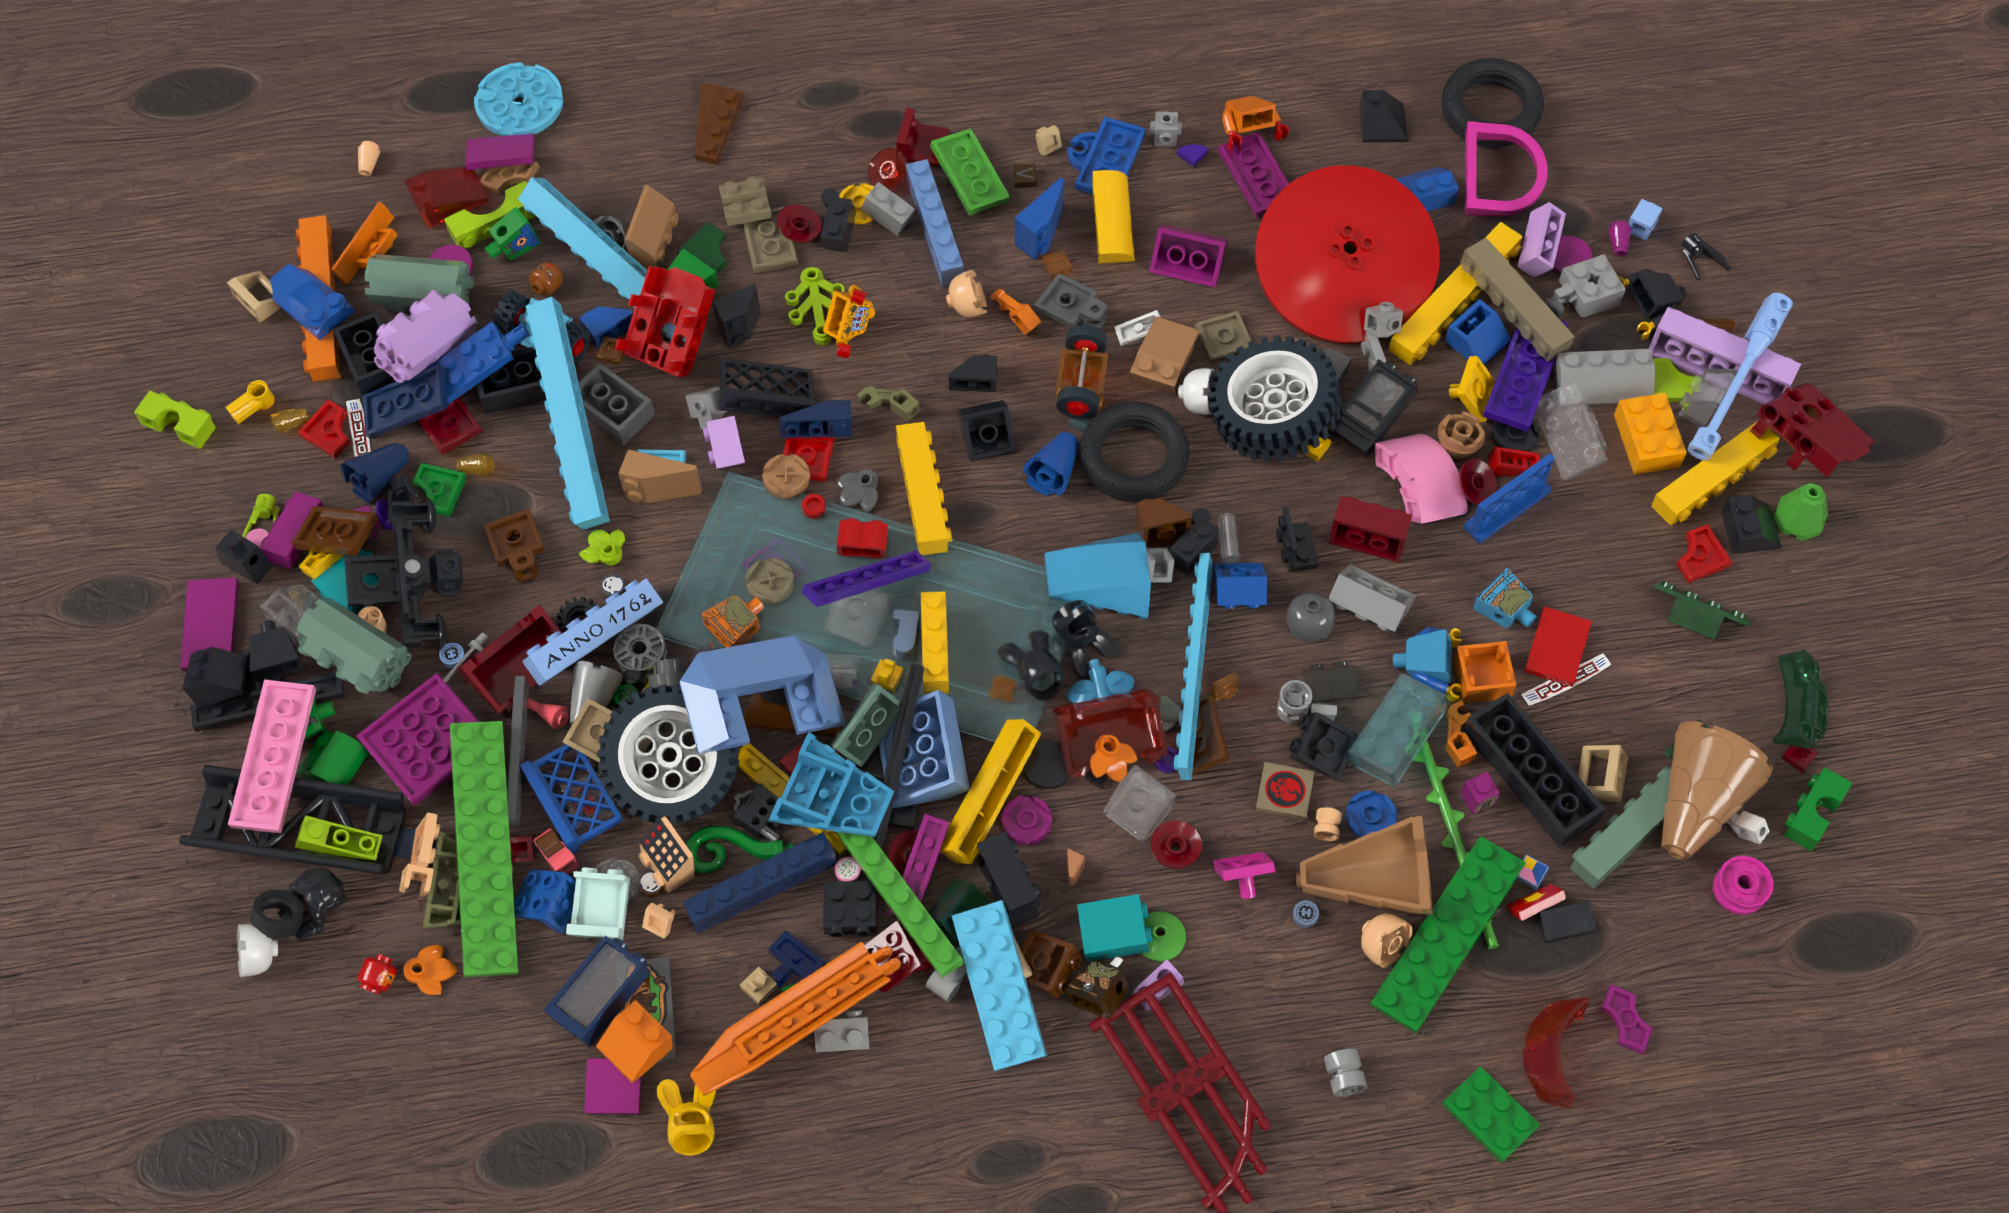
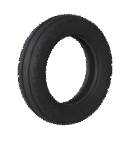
[1441,58,1544,148]
[1080,401,1189,502]

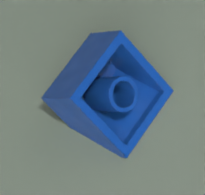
[1397,167,1459,211]
[1214,563,1267,609]

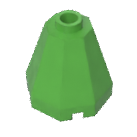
[1773,483,1828,541]

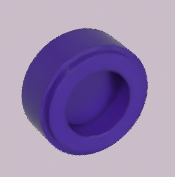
[1155,747,1179,773]

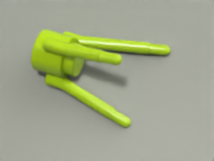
[242,494,280,538]

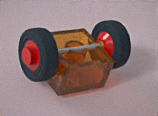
[1056,325,1108,419]

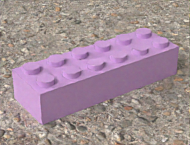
[1649,307,1801,404]

